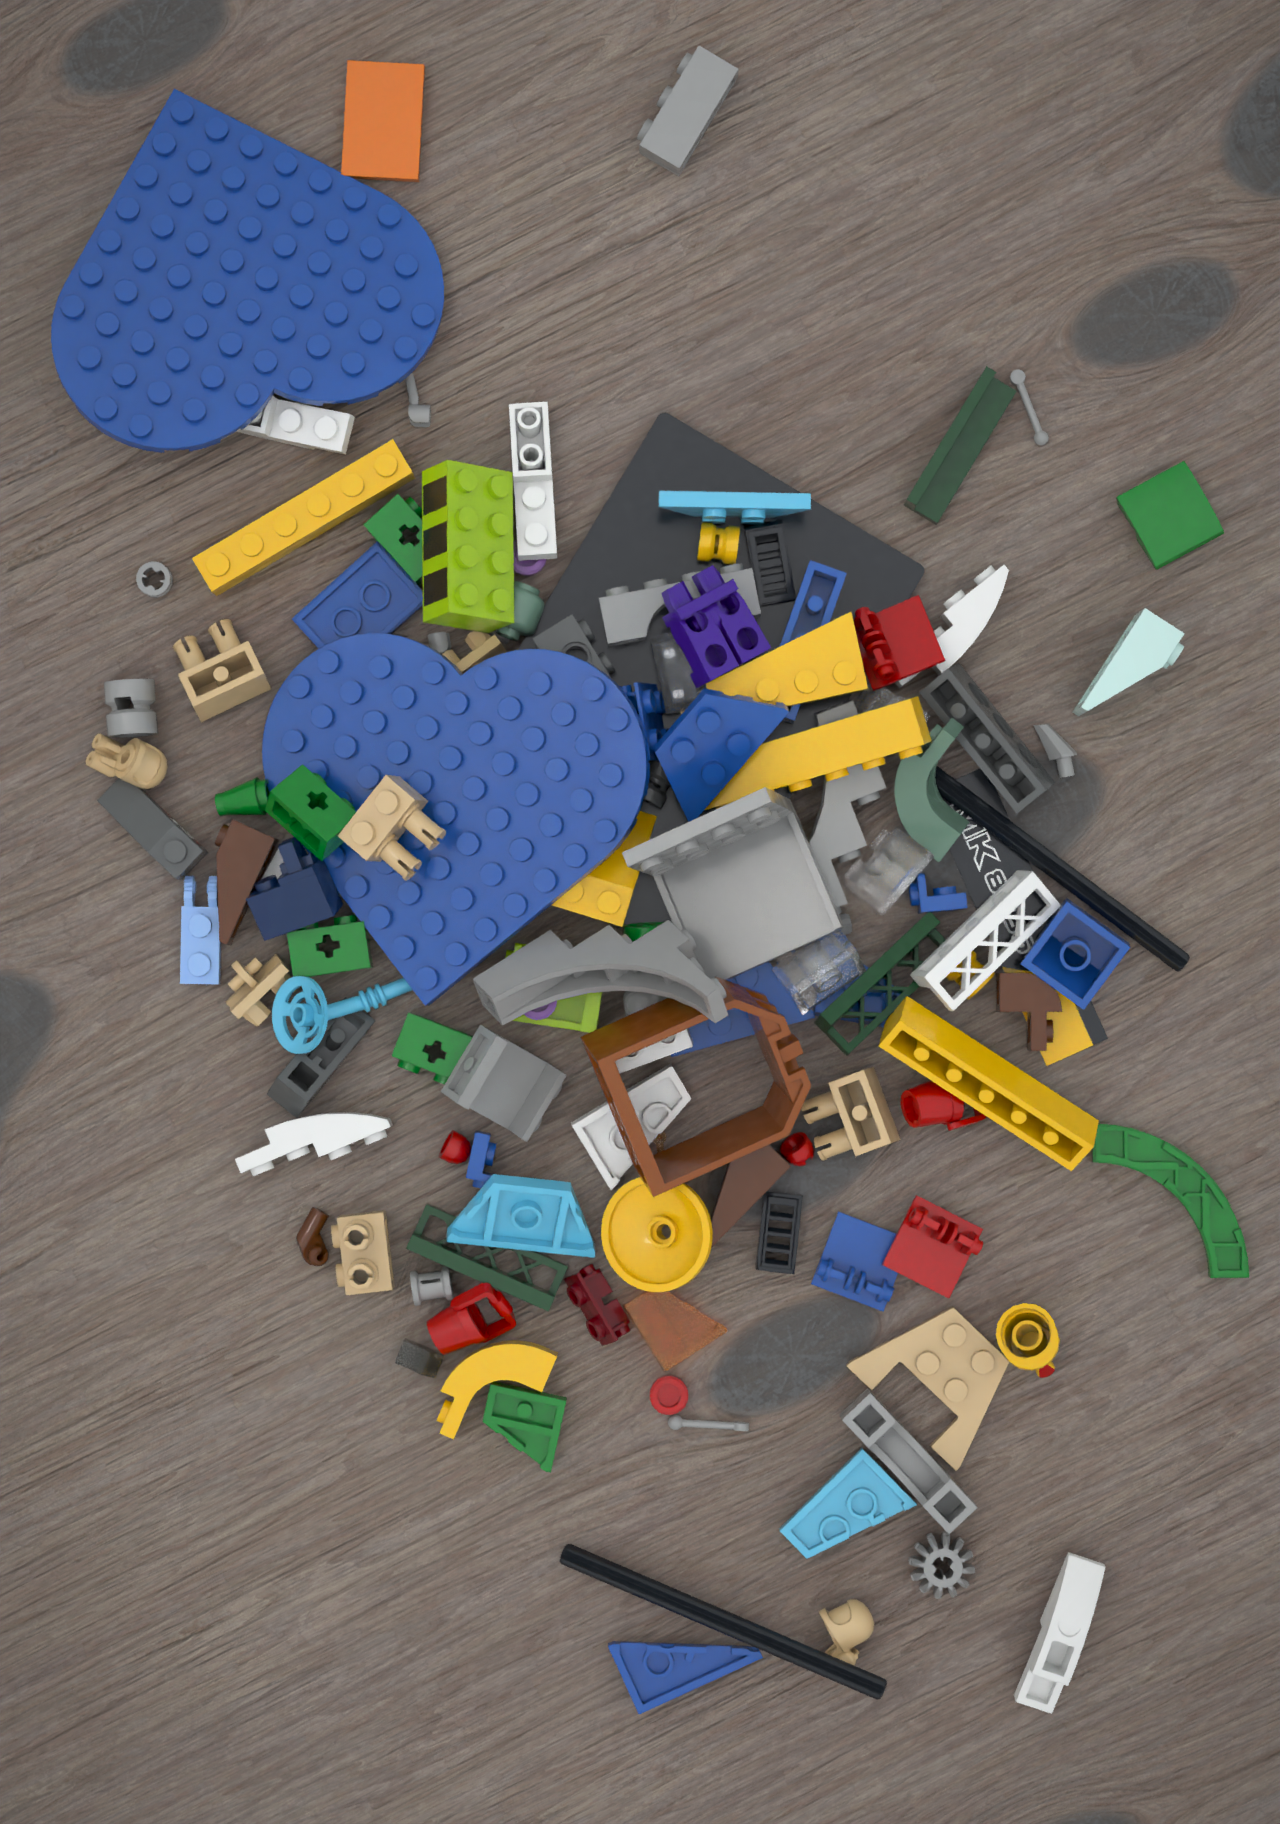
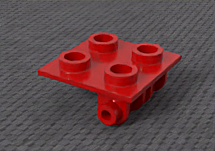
[853,595,946,691]
[882,1195,983,1298]

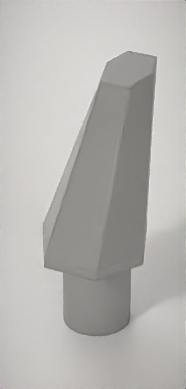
[1033,724,1077,778]

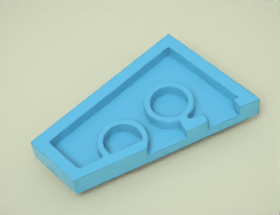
[779,1448,917,1559]

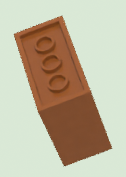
[580,976,811,1197]

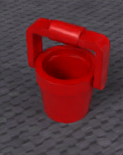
[900,1080,987,1131]
[427,1283,516,1355]

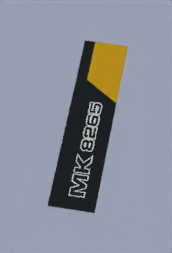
[941,769,1108,1066]

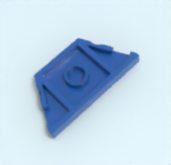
[654,688,789,822]
[671,962,815,1057]

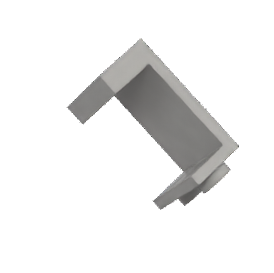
[441,1024,567,1142]

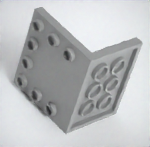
[622,787,845,980]

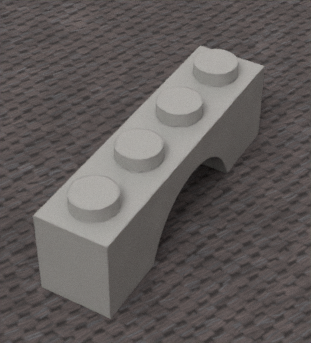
[599,563,761,647]
[839,1388,978,1534]

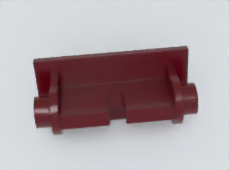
[564,1263,631,1346]

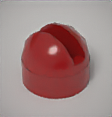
[439,1130,471,1164]
[780,1132,815,1166]

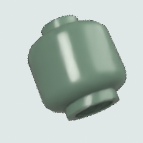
[496,581,545,641]

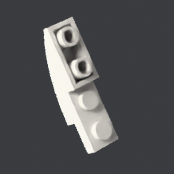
[236,396,355,455]
[509,402,557,561]
[895,565,1009,689]
[235,1112,393,1176]
[1014,1552,1105,1714]

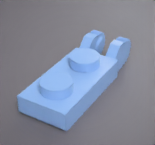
[180,876,221,984]

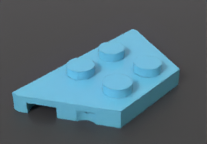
[659,491,811,525]
[446,1174,595,1258]

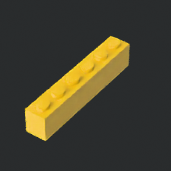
[192,439,416,596]
[705,696,932,810]
[878,996,1099,1172]

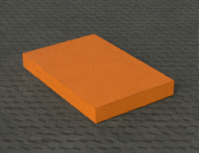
[341,60,425,182]

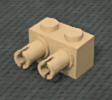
[173,619,271,722]
[338,775,446,881]
[801,1067,901,1161]
[331,1210,395,1295]

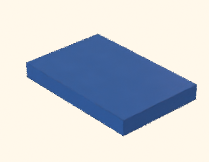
[292,541,423,649]

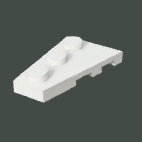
[571,1063,691,1190]

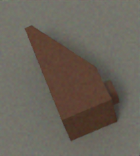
[215,819,279,945]
[710,1145,791,1248]

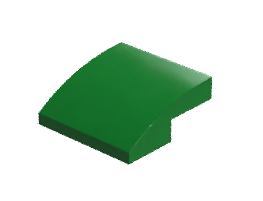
[1116,461,1224,570]

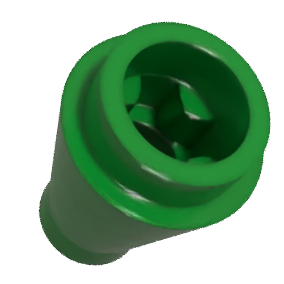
[215,777,270,816]

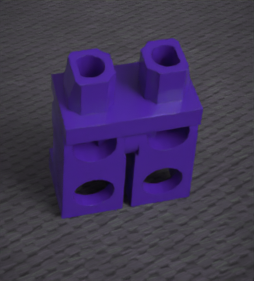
[661,565,771,688]

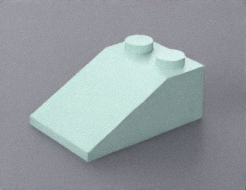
[1072,608,1185,716]

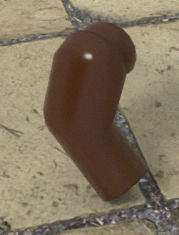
[296,1207,329,1267]

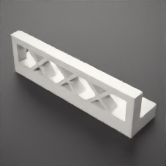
[910,870,1061,1011]

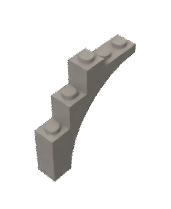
[807,700,887,914]
[473,920,728,1026]

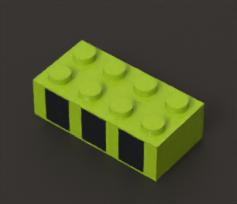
[422,460,514,633]

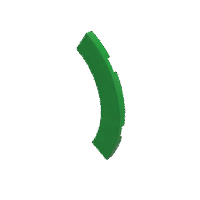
[1092,1123,1249,1278]

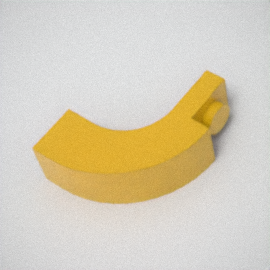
[436,1340,558,1440]

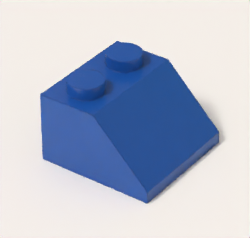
[1020,898,1130,1010]

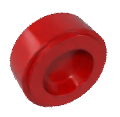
[650,1375,688,1415]

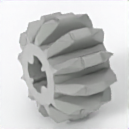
[908,1531,975,1599]

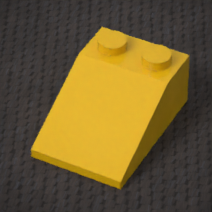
[551,811,657,927]

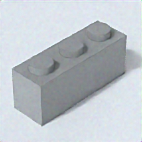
[637,45,739,176]

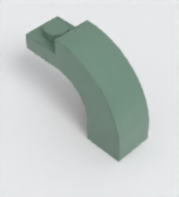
[894,718,970,862]

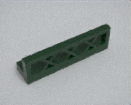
[904,366,1017,525]
[814,912,946,1056]
[406,1204,568,1312]

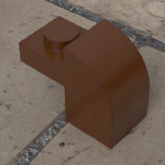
[996,973,1062,1051]

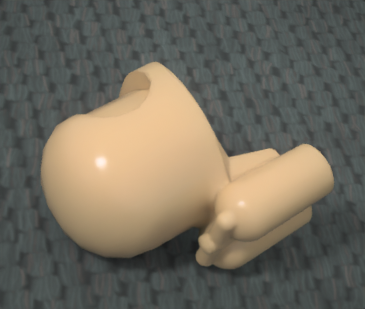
[86,734,168,789]
[819,1599,874,1665]

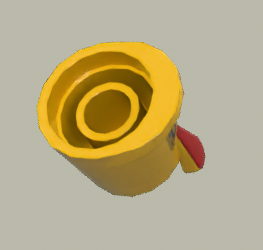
[996,1303,1060,1378]

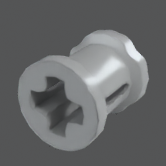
[410,1266,454,1306]

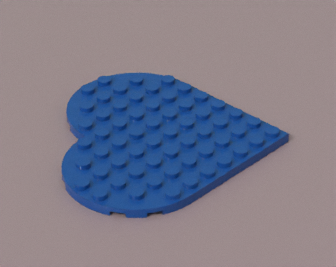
[51,89,444,453]
[262,633,650,1006]

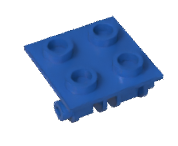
[619,682,668,761]
[811,1211,898,1312]

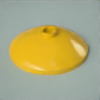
[601,1177,713,1292]

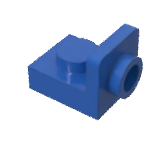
[909,873,968,914]
[466,1131,497,1189]

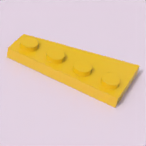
[705,612,868,707]

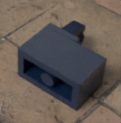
[246,837,343,941]

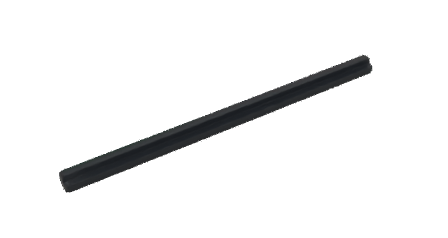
[935,766,1190,972]
[560,1544,887,1700]

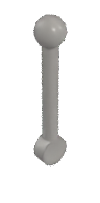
[1010,369,1049,446]
[668,1415,749,1431]

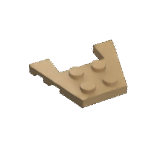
[846,1306,1009,1471]

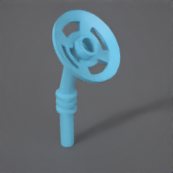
[272,976,412,1054]

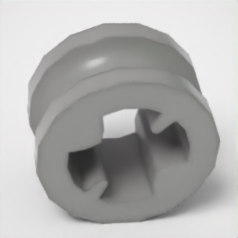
[136,561,173,598]

